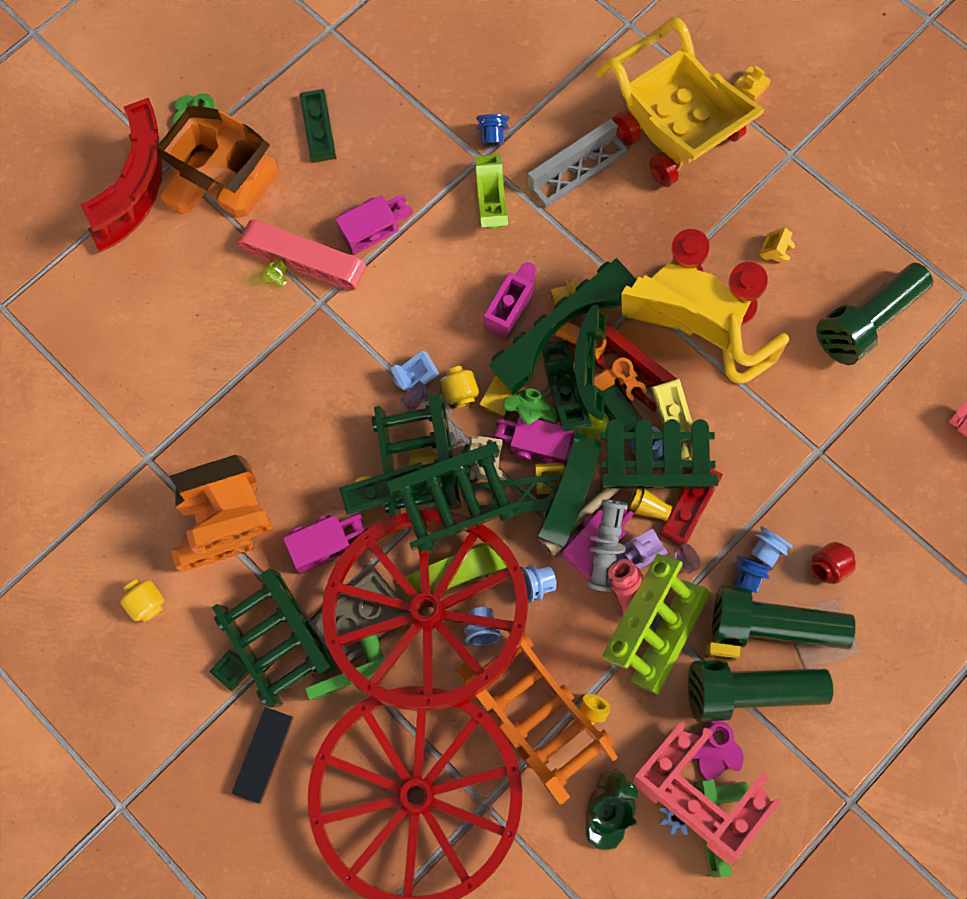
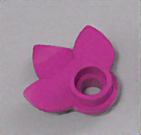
[693,721,744,780]

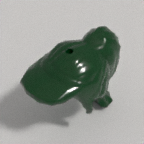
[586,769,639,850]

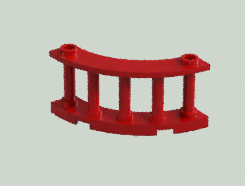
[81,97,162,253]

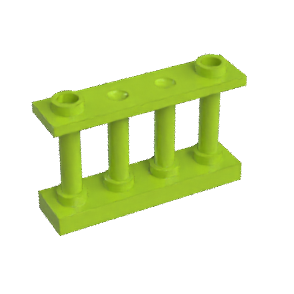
[602,553,711,695]

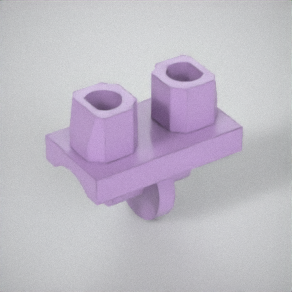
[616,528,668,570]

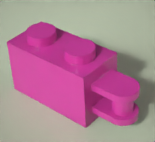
[335,195,413,255]
[484,262,536,341]
[491,415,573,465]
[562,501,634,580]
[283,515,368,574]

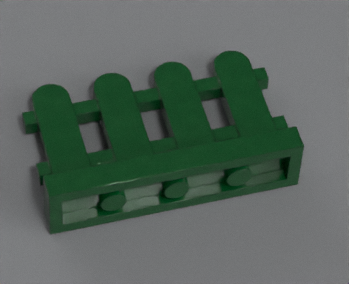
[600,419,718,489]

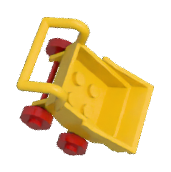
[595,17,764,187]
[621,229,789,384]

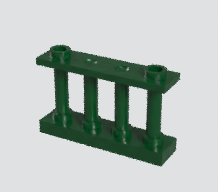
[372,394,462,517]
[386,441,521,553]
[212,568,336,707]

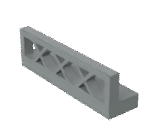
[528,119,628,208]

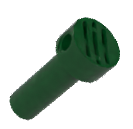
[816,262,933,365]
[712,585,856,650]
[688,660,833,722]

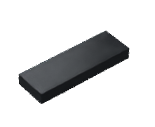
[231,707,294,804]

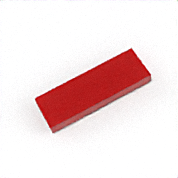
[659,469,723,548]

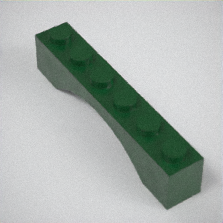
[489,258,637,395]

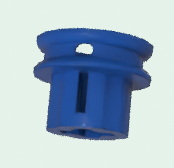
[476,114,509,146]
[733,555,773,593]

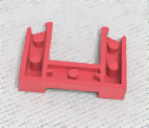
[632,722,781,867]

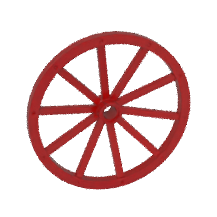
[322,510,528,711]
[307,686,522,899]

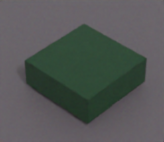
[210,649,249,691]

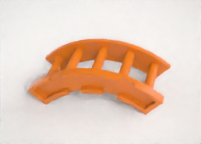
[456,631,618,805]

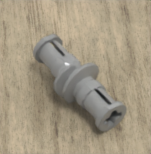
[587,499,628,591]

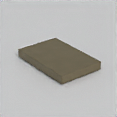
[309,568,408,663]

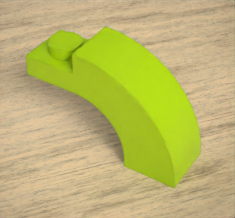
[475,154,508,229]

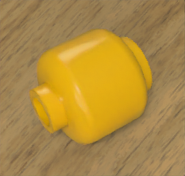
[440,366,479,408]
[120,579,164,623]

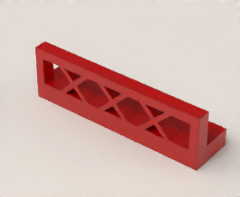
[572,322,677,413]

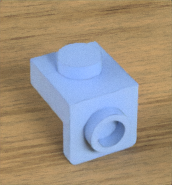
[390,351,439,392]

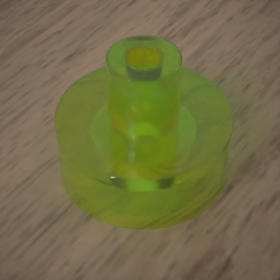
[260,259,287,287]
[581,413,609,438]

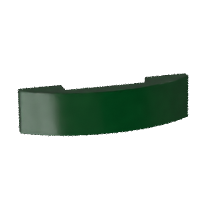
[575,304,607,420]
[542,341,591,432]
[537,432,601,547]

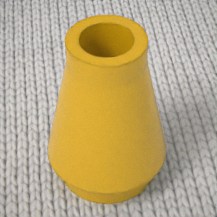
[627,488,672,521]

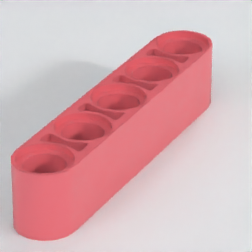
[238,220,366,290]

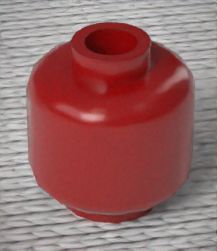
[812,542,856,585]

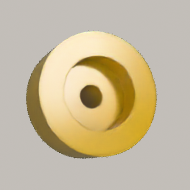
[579,694,611,725]

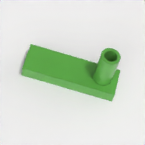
[305,625,396,700]
[693,780,749,878]

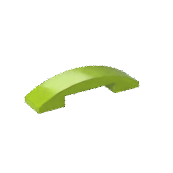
[401,540,506,603]

